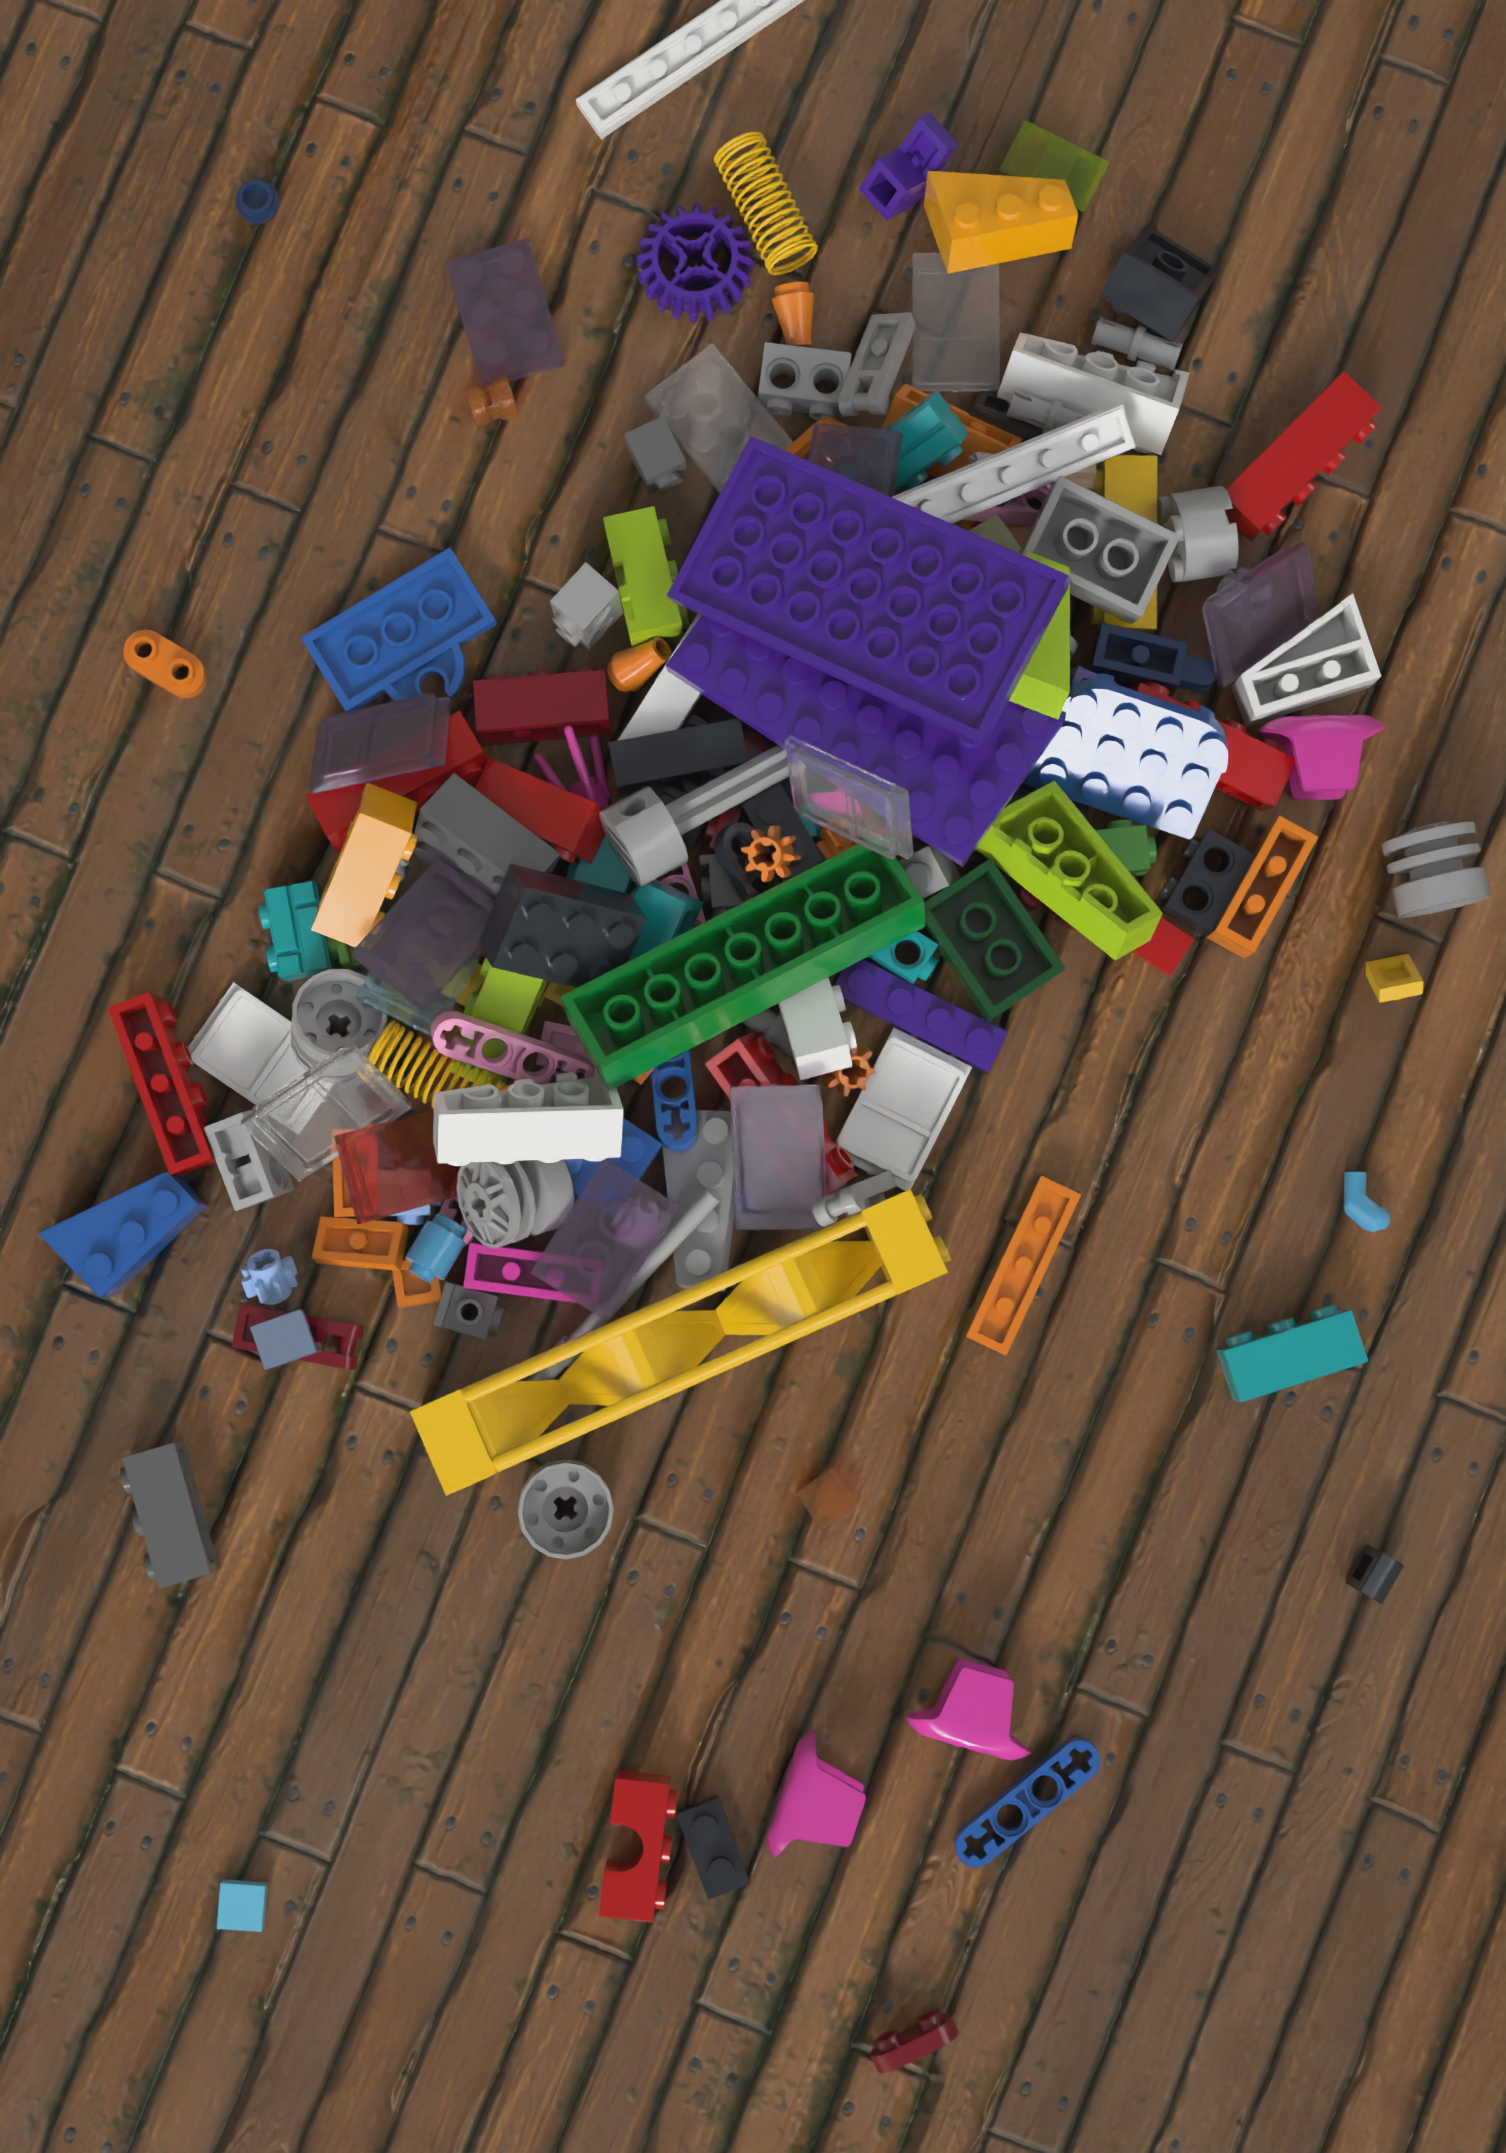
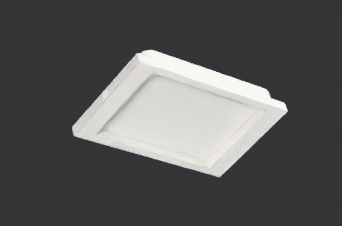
[188,982,336,1134]
[835,1027,972,1191]

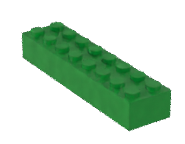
[560,833,925,1091]

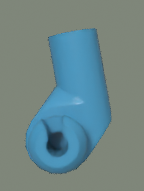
[1344,1172,1391,1232]

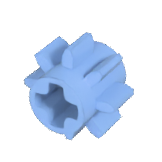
[241,1249,298,1305]

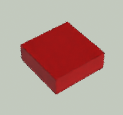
[1132,917,1195,977]

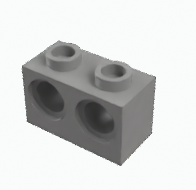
[758,342,852,420]
[550,562,623,651]
[203,1107,295,1211]

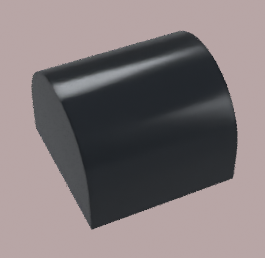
[1345,1545,1404,1604]

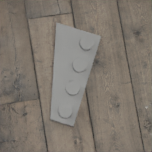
[662,1109,746,1291]

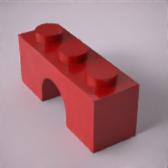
[599,1770,678,1923]

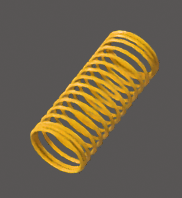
[714,131,818,275]
[365,1020,509,1108]

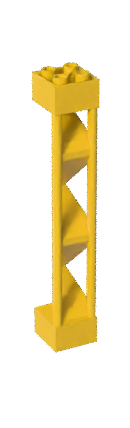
[410,1189,951,1496]

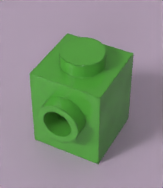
[1095,820,1156,876]

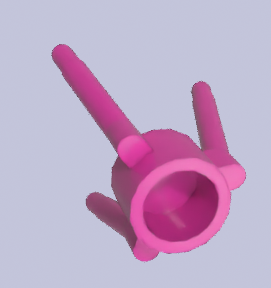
[534,726,611,809]

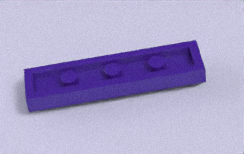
[834,959,1008,1073]

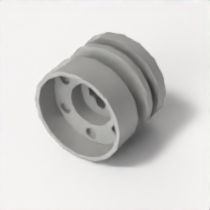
[1381,822,1492,918]
[291,969,387,1082]
[456,1159,574,1249]
[518,1459,614,1560]

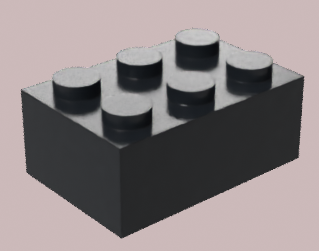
[478,863,647,988]

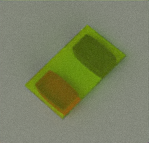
[999,121,1110,212]

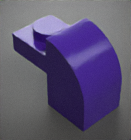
[859,112,959,220]

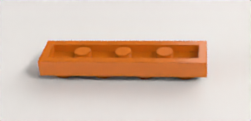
[965,1176,1082,1356]

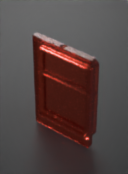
[334,1110,461,1224]

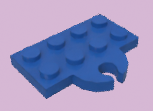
[301,547,497,715]

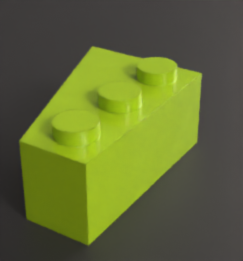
[1009,551,1070,720]
[451,958,548,1086]

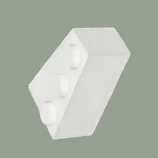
[1231,593,1381,727]

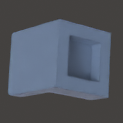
[250,1310,323,1370]

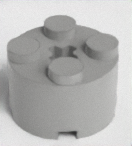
[1157,486,1238,583]

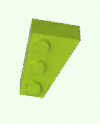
[603,506,690,647]

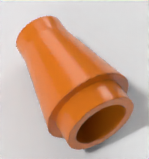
[772,282,814,348]
[607,637,672,692]

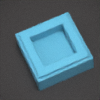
[217,1879,268,1932]

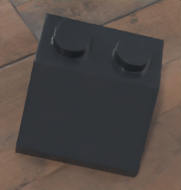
[1099,225,1220,342]

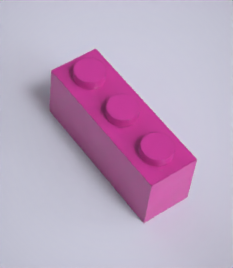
[463,1242,607,1306]

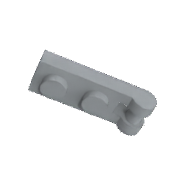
[839,312,916,417]
[812,1170,897,1227]

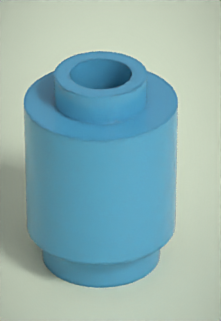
[405,1213,467,1283]

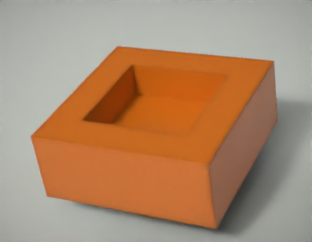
[392,1260,442,1308]

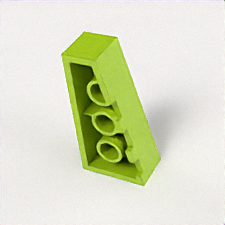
[976,781,1163,960]

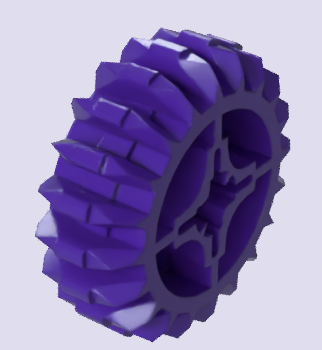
[636,202,754,324]

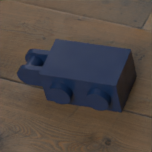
[1088,623,1217,697]

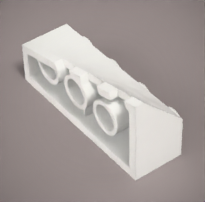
[997,332,1190,455]
[433,1069,623,1166]

